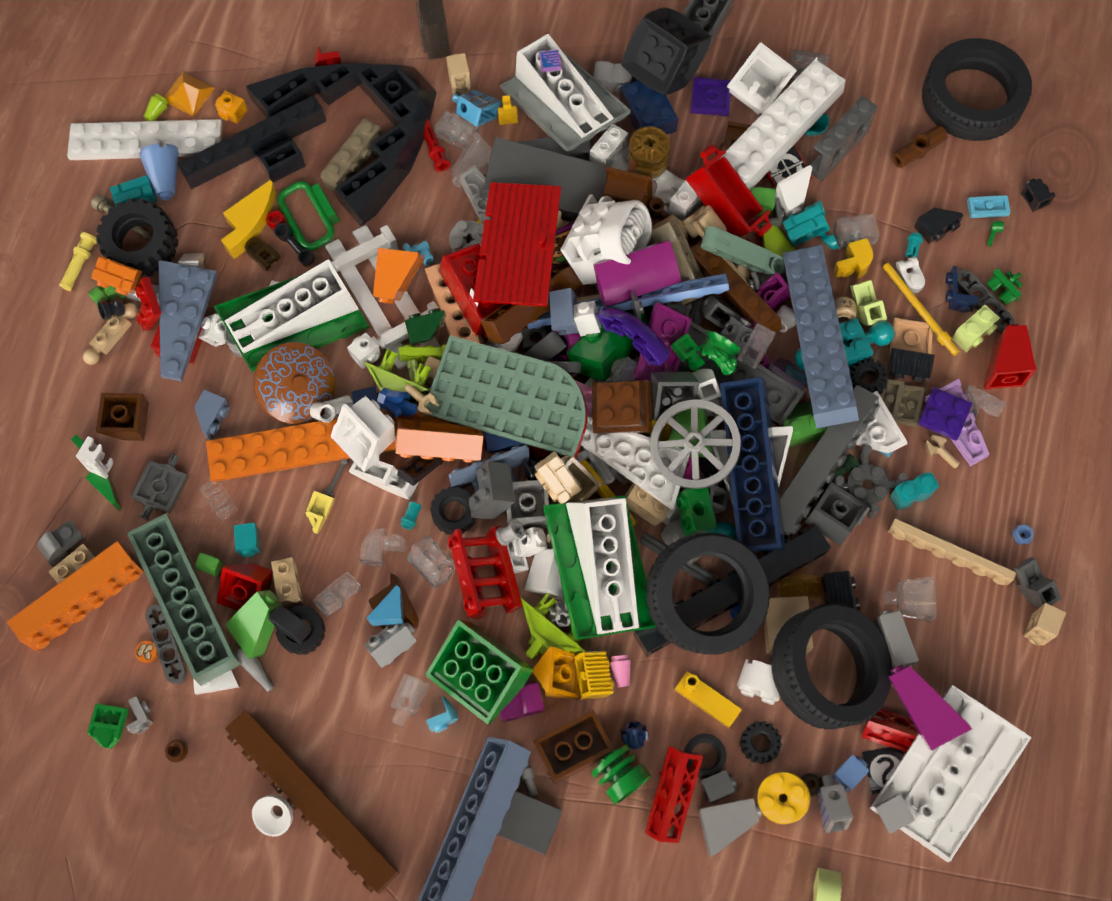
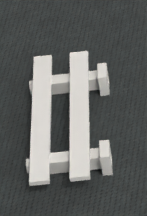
[325,225,445,370]

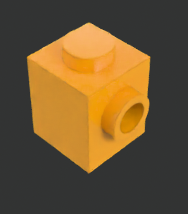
[215,91,248,124]

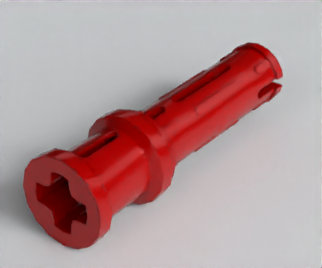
[424,119,451,172]

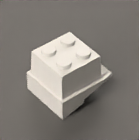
[727,42,797,115]
[331,396,395,472]

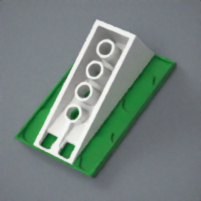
[214,259,370,372]
[543,496,655,640]

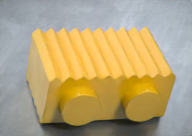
[574,651,614,700]

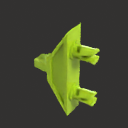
[364,349,432,410]
[521,593,586,660]

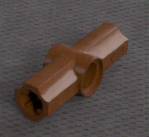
[891,125,948,168]

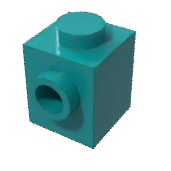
[234,523,261,557]

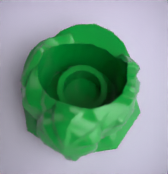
[699,330,741,376]

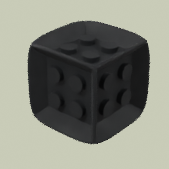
[621,7,711,95]

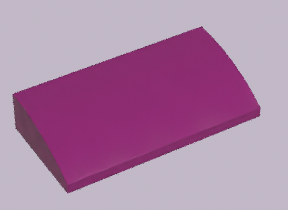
[593,240,681,307]

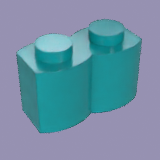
[890,473,939,510]

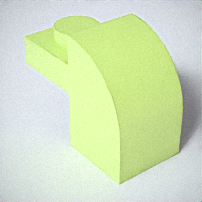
[850,280,887,326]
[813,868,842,901]

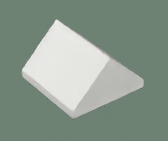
[524,549,565,601]

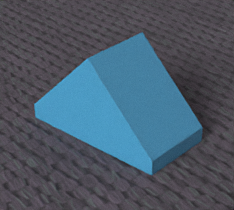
[367,585,404,626]

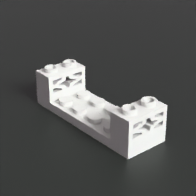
[590,124,702,221]

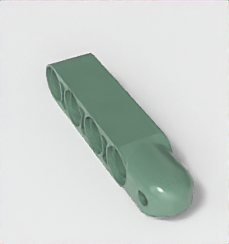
[701,226,785,276]

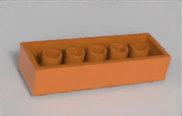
[7,541,144,651]

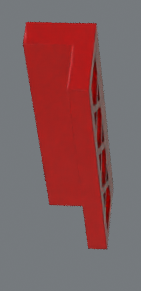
[862,709,919,752]
[645,746,703,843]

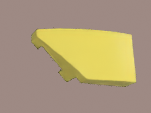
[305,491,335,534]

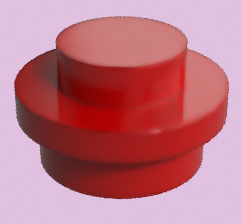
[266,211,286,230]

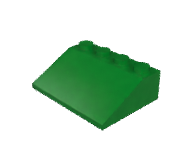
[425,619,534,725]

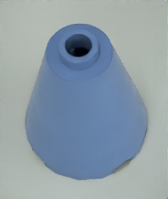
[139,144,179,200]

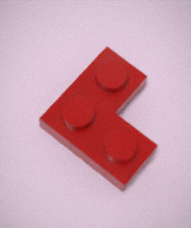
[136,277,162,331]

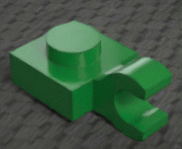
[670,333,705,372]

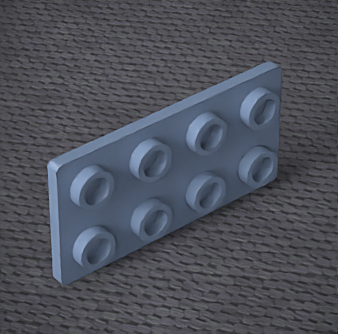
[448,445,530,492]

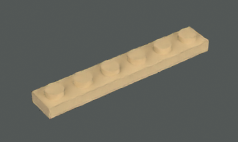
[888,519,1017,585]

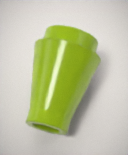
[143,94,169,121]

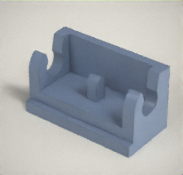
[549,288,579,335]

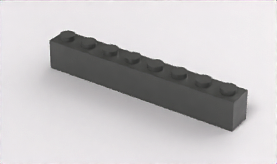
[780,385,880,538]

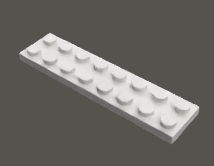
[67,119,223,160]

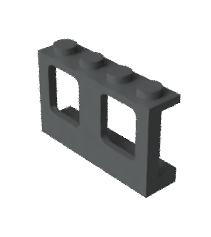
[810,96,878,181]

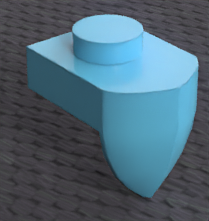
[426,696,459,733]

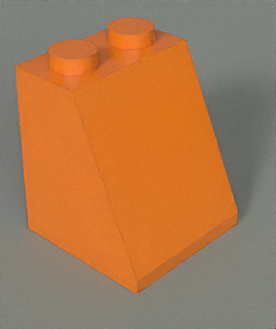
[373,248,425,304]

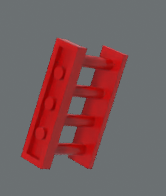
[448,526,523,618]

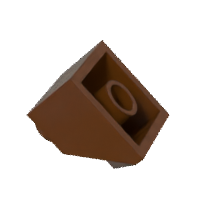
[96,393,149,441]

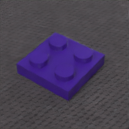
[691,77,731,117]
[918,387,973,441]

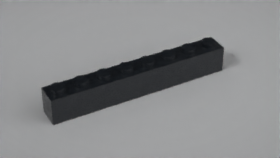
[177,95,326,190]

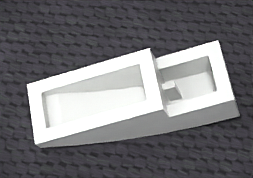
[349,460,419,500]

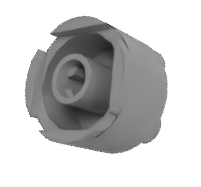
[449,221,484,253]

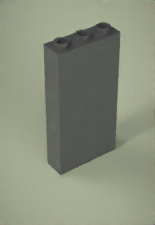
[481,137,609,221]

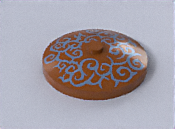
[253,342,336,425]

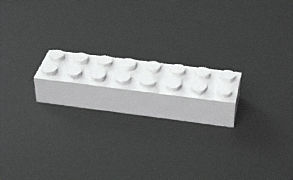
[718,59,845,190]

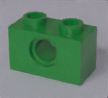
[676,488,717,536]

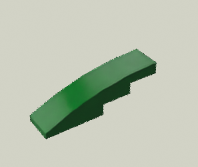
[70,434,121,511]

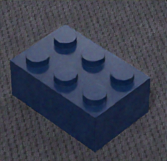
[620,80,678,135]

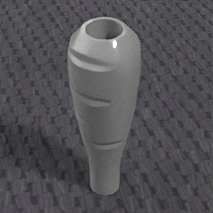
[236,648,274,692]

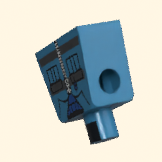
[452,90,501,127]

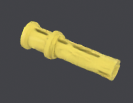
[59,232,97,291]

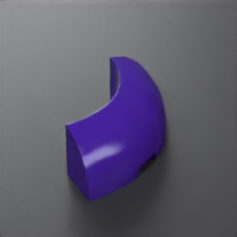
[595,308,670,365]

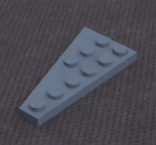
[159,260,218,382]

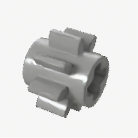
[549,601,570,628]

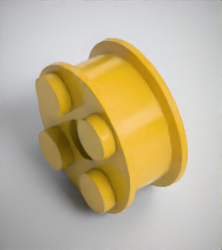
[758,772,810,824]

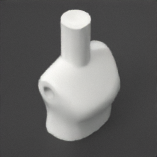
[776,305,796,333]

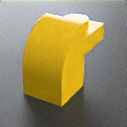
[833,238,873,279]

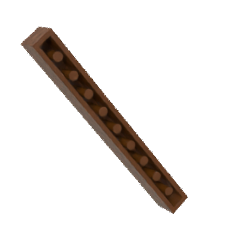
[225,710,399,894]

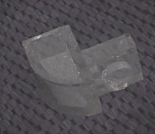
[359,528,407,567]

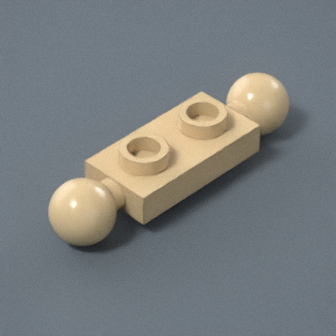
[83,303,138,365]

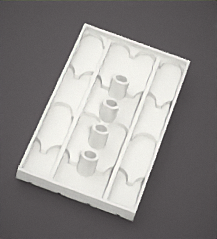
[870,685,1032,862]

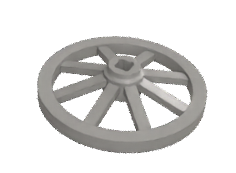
[650,399,741,489]

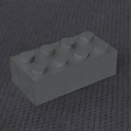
[683,0,735,62]

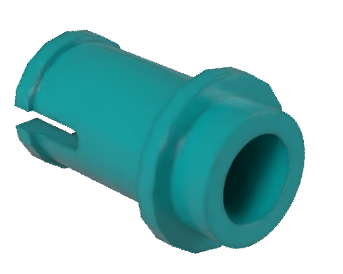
[905,233,923,258]
[400,502,422,530]

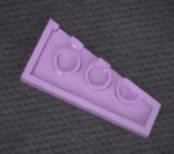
[924,379,990,467]

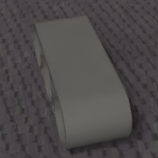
[523,331,567,361]

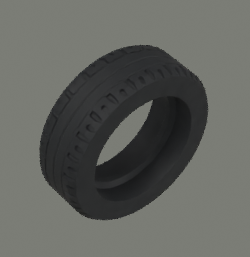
[922,38,1032,141]
[646,533,770,655]
[771,603,892,730]

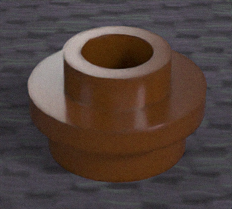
[165,740,188,763]

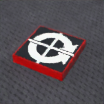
[766,145,812,191]

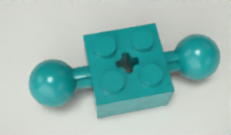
[794,318,895,371]

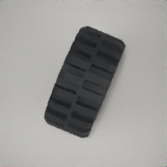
[96,199,178,278]

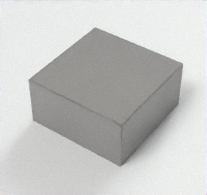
[874,793,915,834]

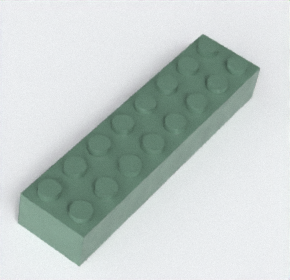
[127,514,241,686]

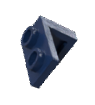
[945,266,978,313]

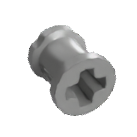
[496,520,524,546]

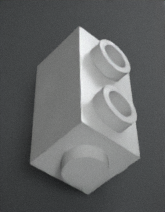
[364,622,417,668]

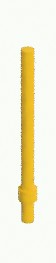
[883,263,960,356]

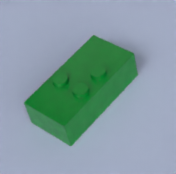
[568,310,647,382]

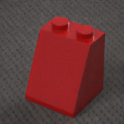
[983,324,1036,389]

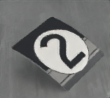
[862,747,904,794]

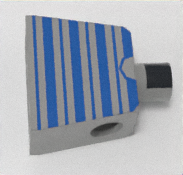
[817,775,853,834]

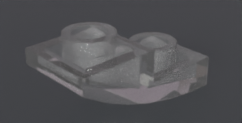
[313,572,361,616]

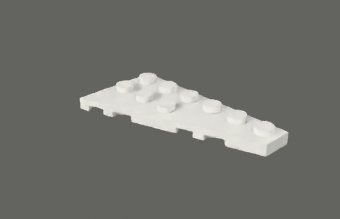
[581,417,690,510]

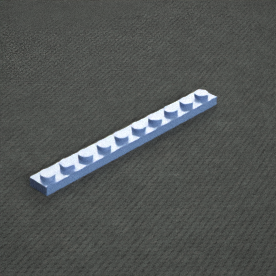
[527,274,729,329]

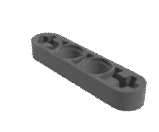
[957,270,1015,333]
[145,605,187,685]

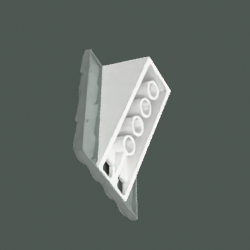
[500,34,631,152]

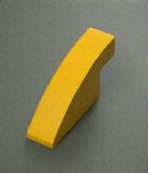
[221,180,276,259]

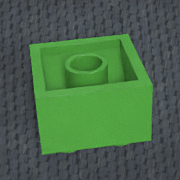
[778,401,828,447]

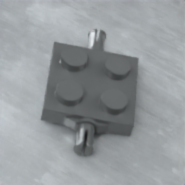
[131,454,189,520]

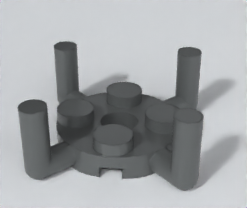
[834,445,908,519]

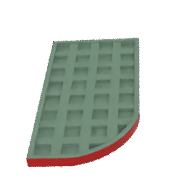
[425,336,588,459]

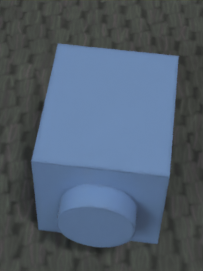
[832,755,869,793]

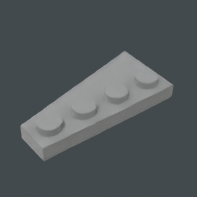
[459,166,492,225]

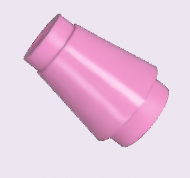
[610,655,631,688]

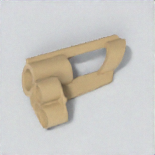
[682,204,751,286]

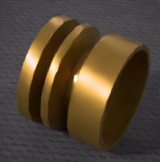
[628,127,670,179]

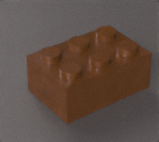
[533,710,614,785]

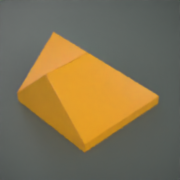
[164,72,214,117]
[532,647,580,699]

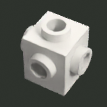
[198,313,226,347]
[347,333,381,369]

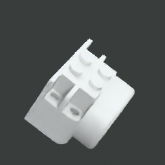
[560,194,652,285]

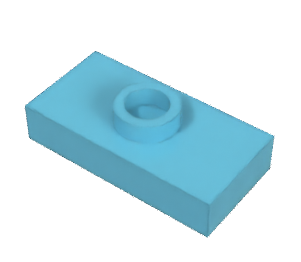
[967,195,1011,218]

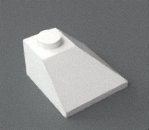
[775,165,812,220]

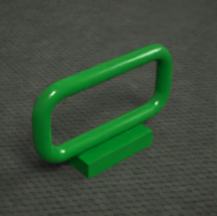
[277,181,340,251]

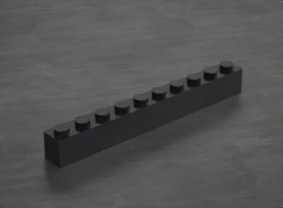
[633,526,831,657]

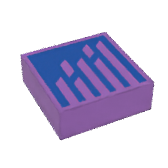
[539,50,562,72]

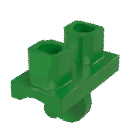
[986,268,1023,306]

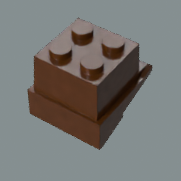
[603,160,658,208]
[592,380,653,433]

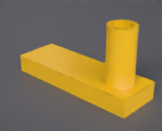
[674,671,742,729]

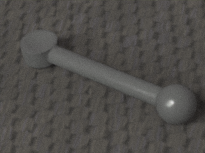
[325,459,349,497]

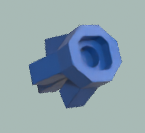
[377,388,418,418]

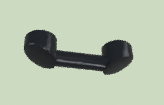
[274,223,315,266]

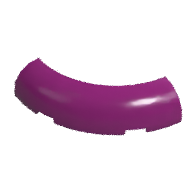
[743,273,790,371]

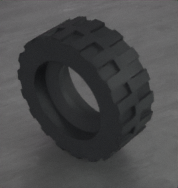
[430,487,477,535]
[275,605,326,655]

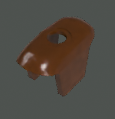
[369,573,419,629]

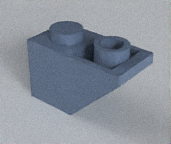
[194,390,230,440]

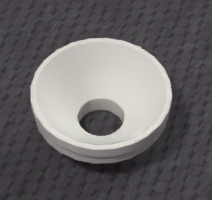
[252,794,293,836]

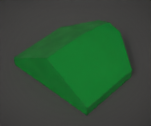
[87,704,129,749]

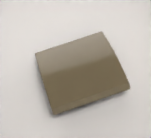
[880,379,926,428]

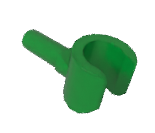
[987,221,1004,247]

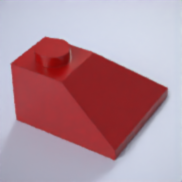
[217,563,273,611]

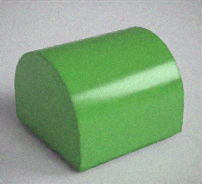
[196,553,225,577]

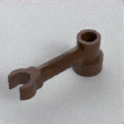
[648,197,690,237]

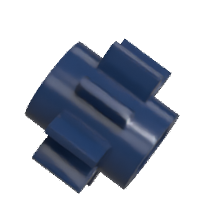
[621,721,649,749]

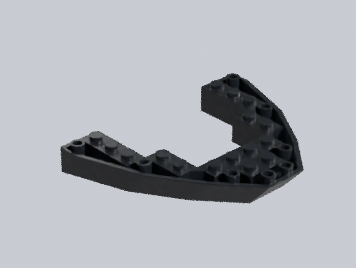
[246,63,437,227]

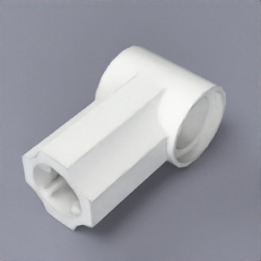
[310,395,354,423]

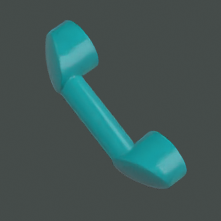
[813,200,839,250]

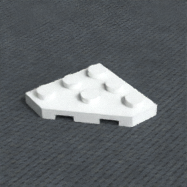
[828,391,907,453]

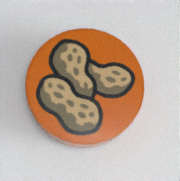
[135,641,158,664]

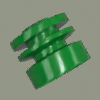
[591,744,652,805]

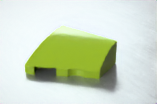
[760,224,795,259]

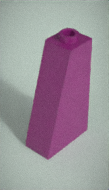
[887,664,972,751]

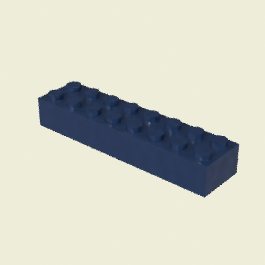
[720,377,786,553]

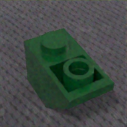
[405,308,447,345]

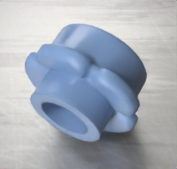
[1012,525,1034,545]

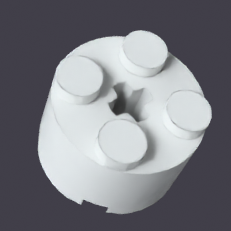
[737,659,780,705]

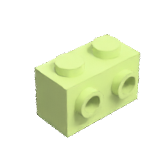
[952,305,1000,353]

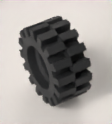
[850,358,888,394]
[740,721,782,764]

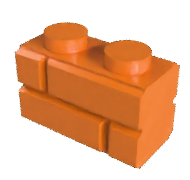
[91,256,142,296]

